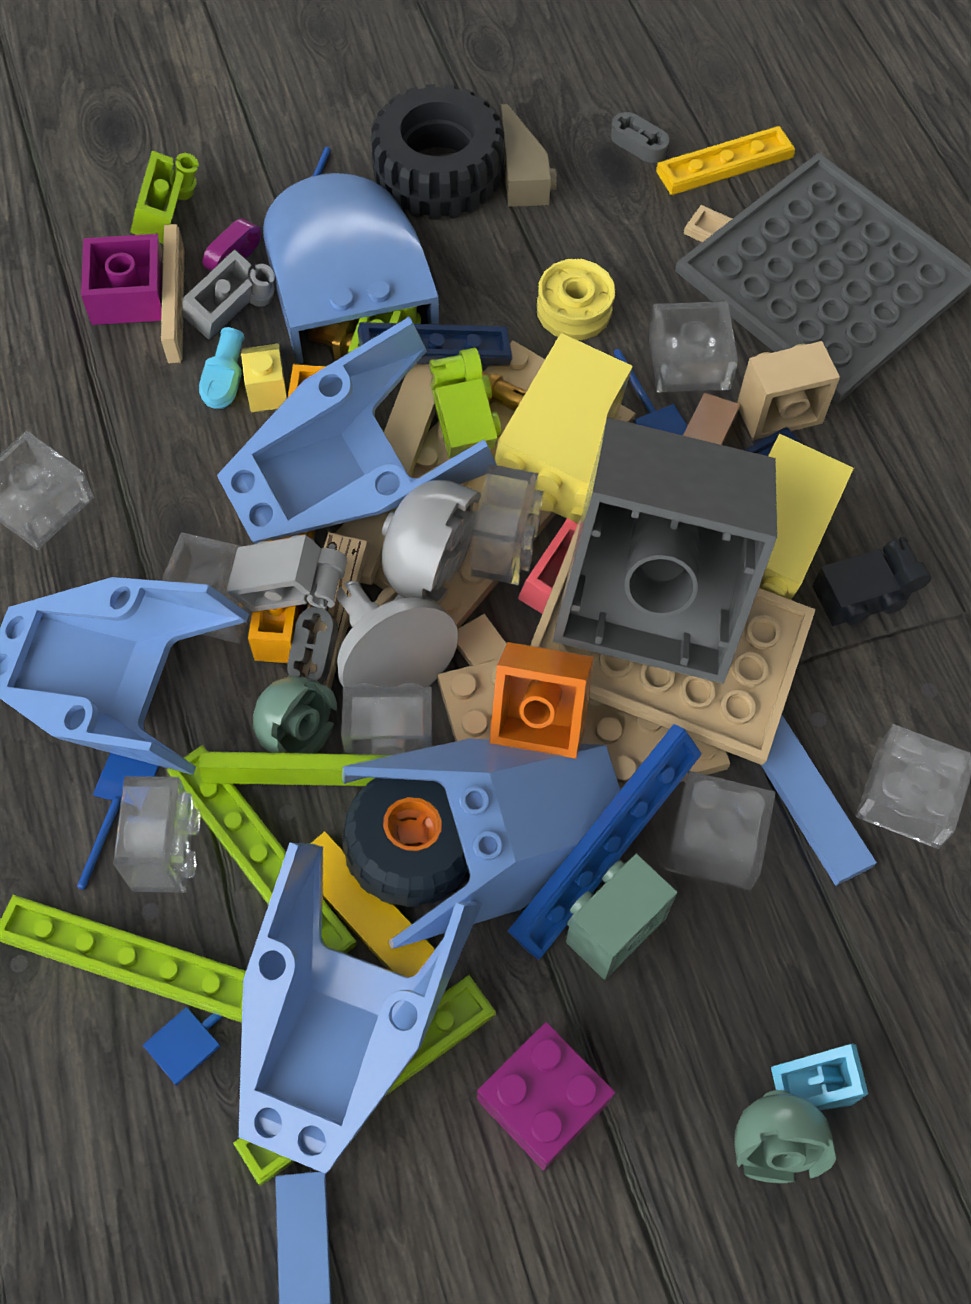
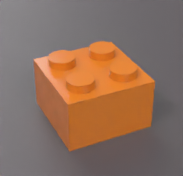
[489,642,594,759]

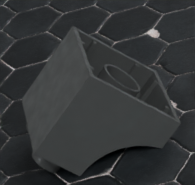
[552,417,777,684]

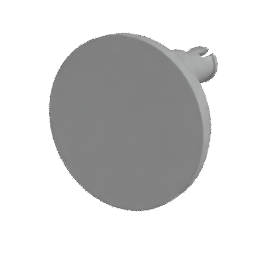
[336,581,458,707]

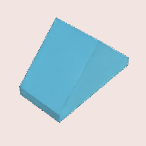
[771,1044,868,1110]

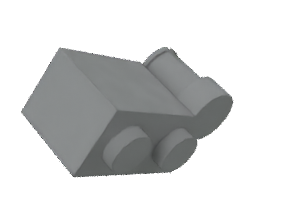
[182,250,275,340]
[226,535,347,612]

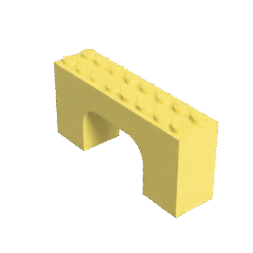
[491,333,854,600]

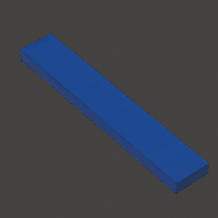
[507,724,702,960]

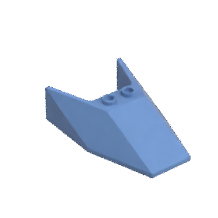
[217,317,499,544]
[0,577,249,775]
[342,738,620,949]
[239,843,482,1174]

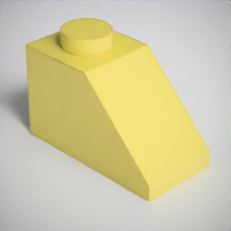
[241,344,287,412]

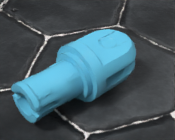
[199,327,245,409]

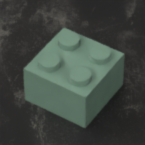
[566,854,678,981]

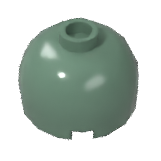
[253,676,337,754]
[734,1090,836,1183]

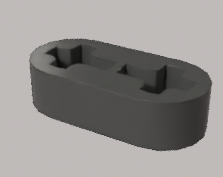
[610,112,670,163]
[287,607,338,684]

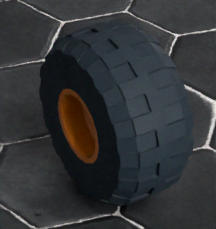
[343,778,469,907]

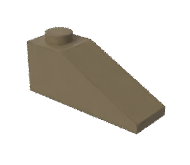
[501,104,556,207]

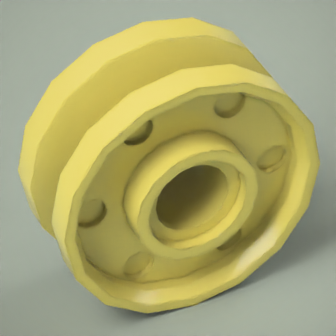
[537,259,615,340]

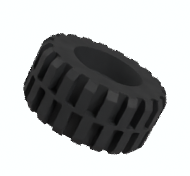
[371,84,504,220]

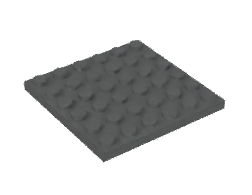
[675,152,971,404]

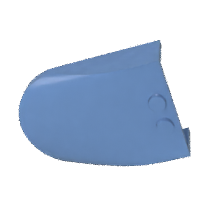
[263,173,439,364]

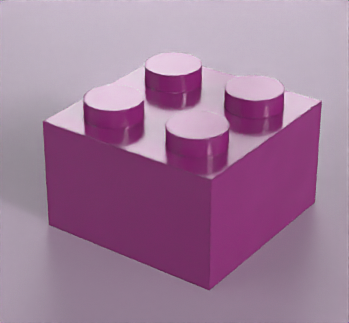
[81,234,163,325]
[477,1022,615,1171]

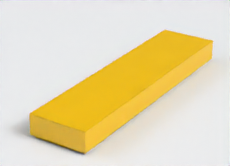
[656,126,795,195]
[310,831,435,977]

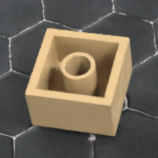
[737,341,840,440]

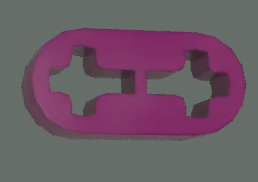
[203,218,261,272]

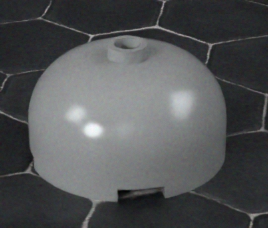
[382,480,482,605]

